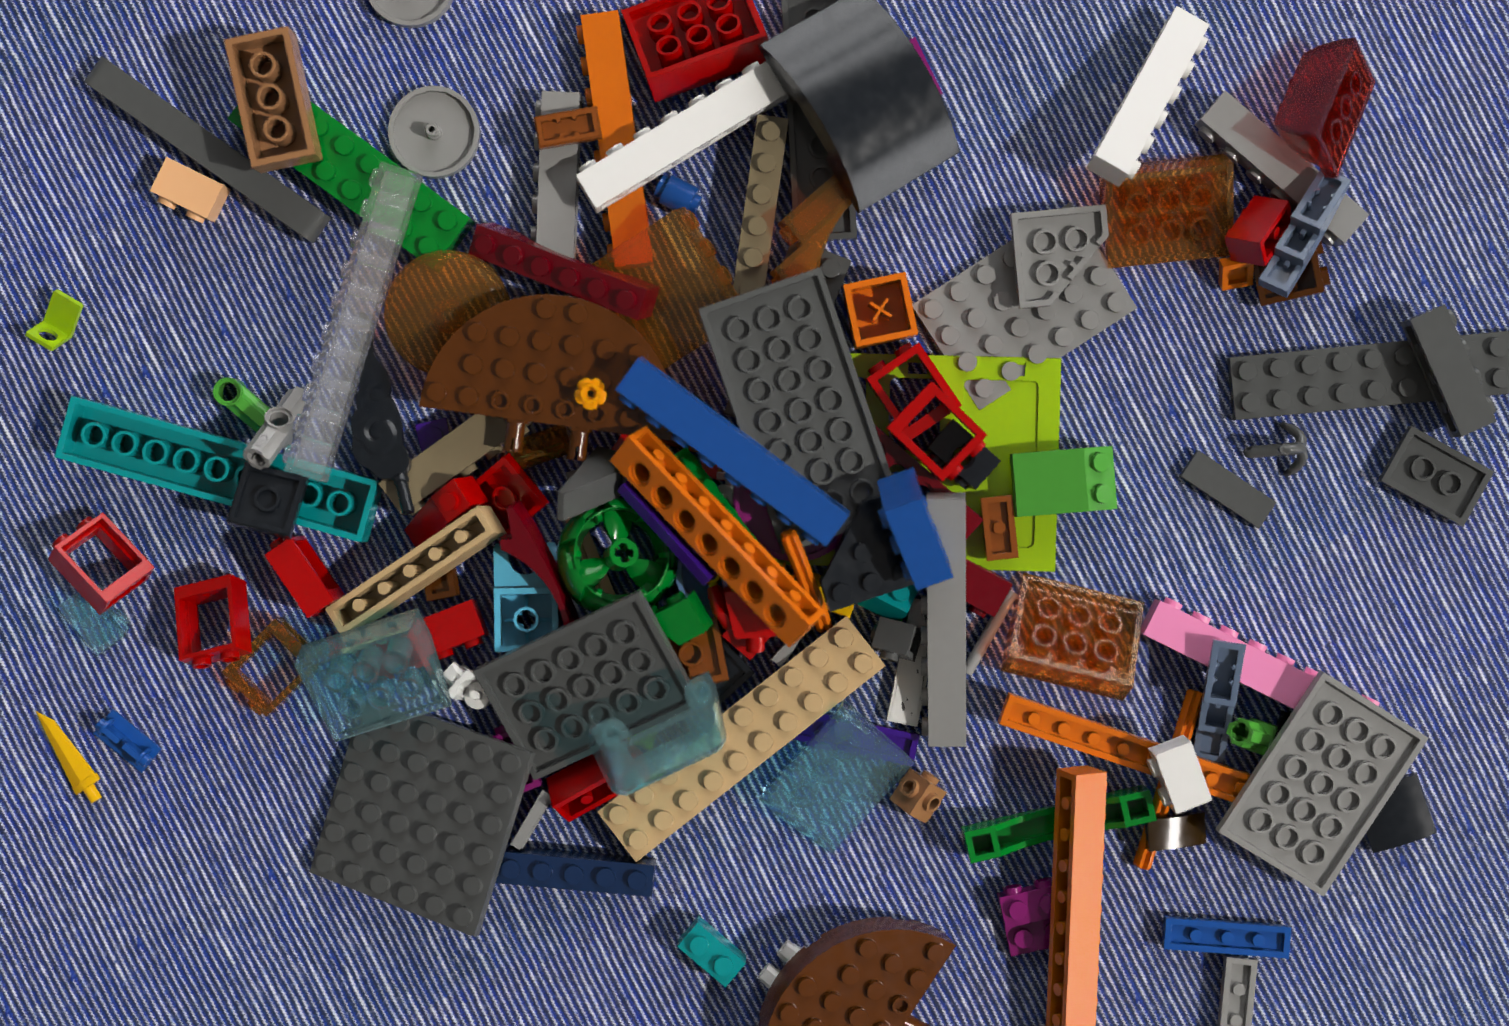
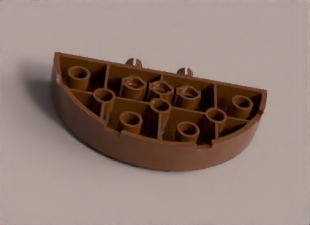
[419,294,674,461]
[758,917,956,1026]

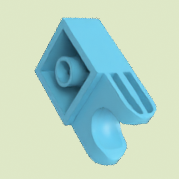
[493,542,559,652]

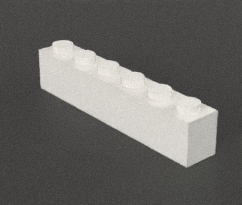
[1086,6,1210,187]

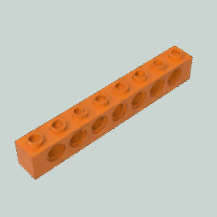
[610,426,826,648]

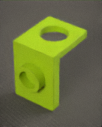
[25,289,84,351]

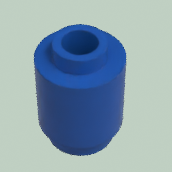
[653,174,702,216]

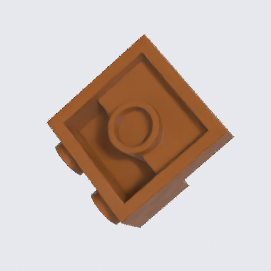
[668,617,729,689]

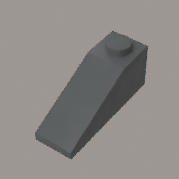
[557,446,627,521]

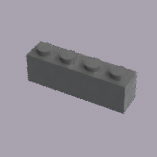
[1400,304,1497,438]

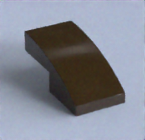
[1145,811,1207,851]

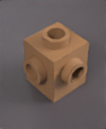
[889,768,947,824]

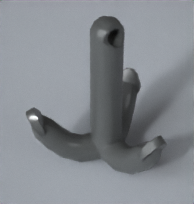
[1243,422,1308,477]

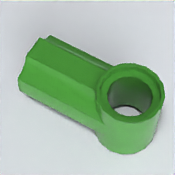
[213,377,270,433]
[1226,717,1278,755]

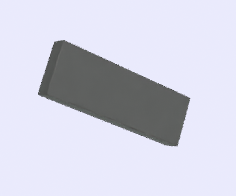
[1179,450,1277,528]

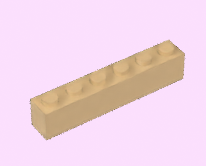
[325,506,507,636]

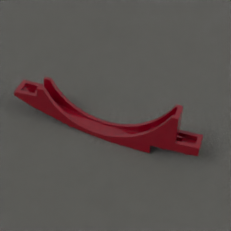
[499,500,579,625]

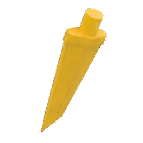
[36,711,102,804]

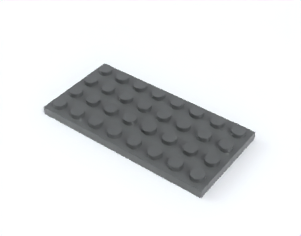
[698,267,891,554]

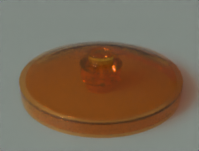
[384,250,510,373]

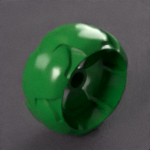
[556,496,678,612]

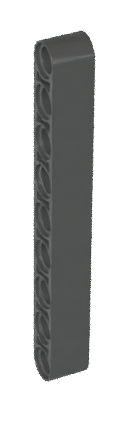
[84,56,331,244]

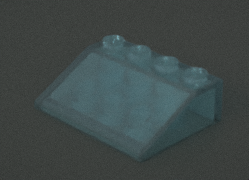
[294,608,452,742]
[759,699,915,853]

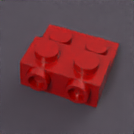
[476,453,549,539]

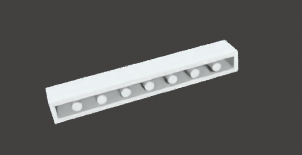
[576,61,788,214]

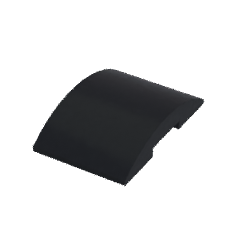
[758,0,959,213]

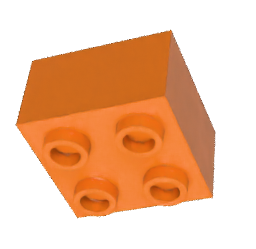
[841,272,918,350]

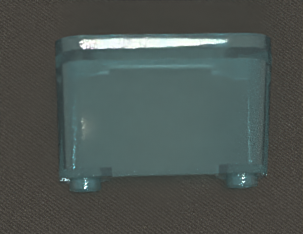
[588,672,727,796]

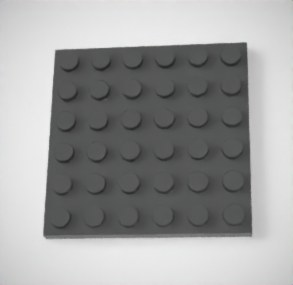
[309,693,536,937]

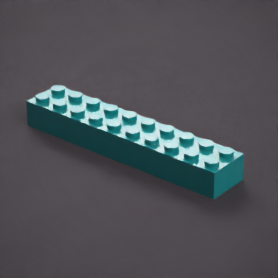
[54,396,383,542]

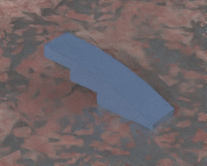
[1258,167,1351,298]
[1193,639,1246,763]

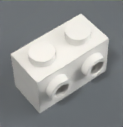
[1147,735,1213,814]

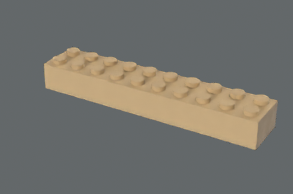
[597,616,885,862]

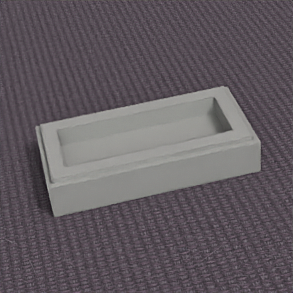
[510,786,551,850]

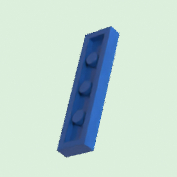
[1161,915,1292,959]

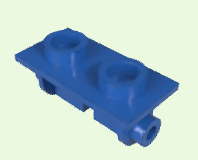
[93,709,162,773]

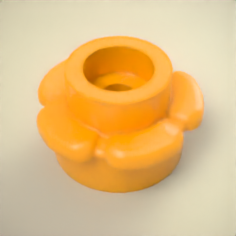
[574,378,607,410]

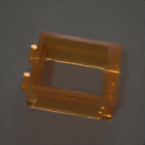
[222,617,326,717]

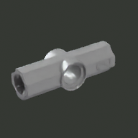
[243,386,314,470]

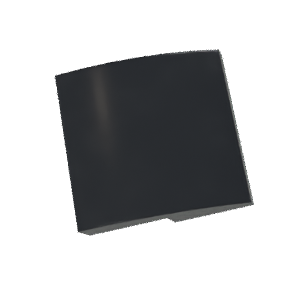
[1366,772,1437,853]

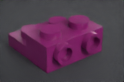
[996,877,1052,956]

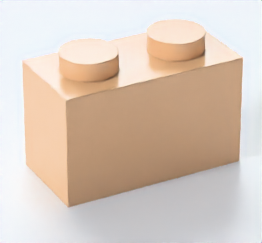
[150,157,231,224]

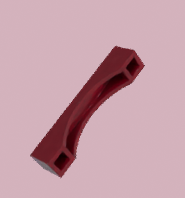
[468,222,660,320]

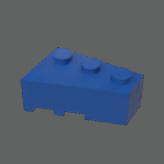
[877,467,954,591]

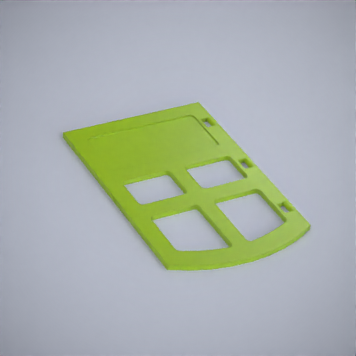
[774,353,1061,572]

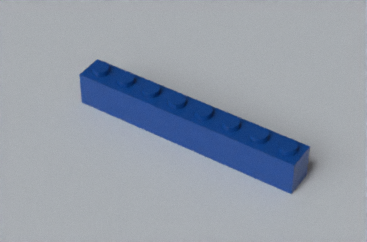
[615,356,850,546]

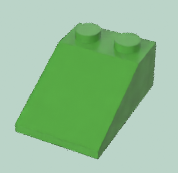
[1010,446,1117,517]

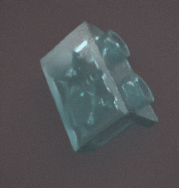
[56,584,130,658]

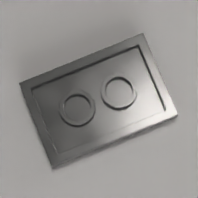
[1378,426,1494,527]

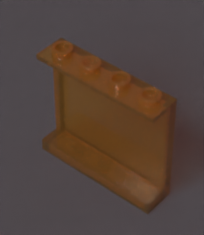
[591,207,741,370]

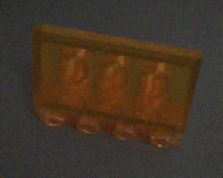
[1099,154,1234,268]
[1001,573,1145,701]

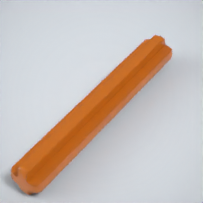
[780,528,833,633]

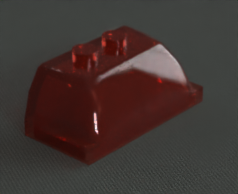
[1274,38,1376,178]

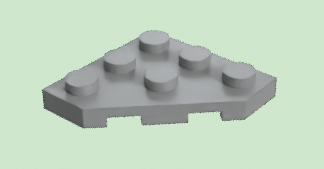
[1010,204,1109,309]

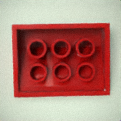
[621,0,769,103]

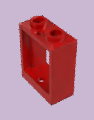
[866,342,962,440]
[886,381,987,481]
[48,512,155,615]
[264,534,345,618]
[174,574,252,669]

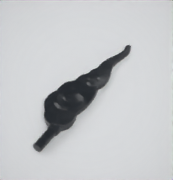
[351,312,415,515]

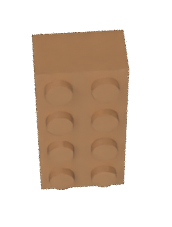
[224,26,323,173]

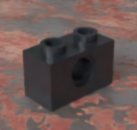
[926,419,1001,490]

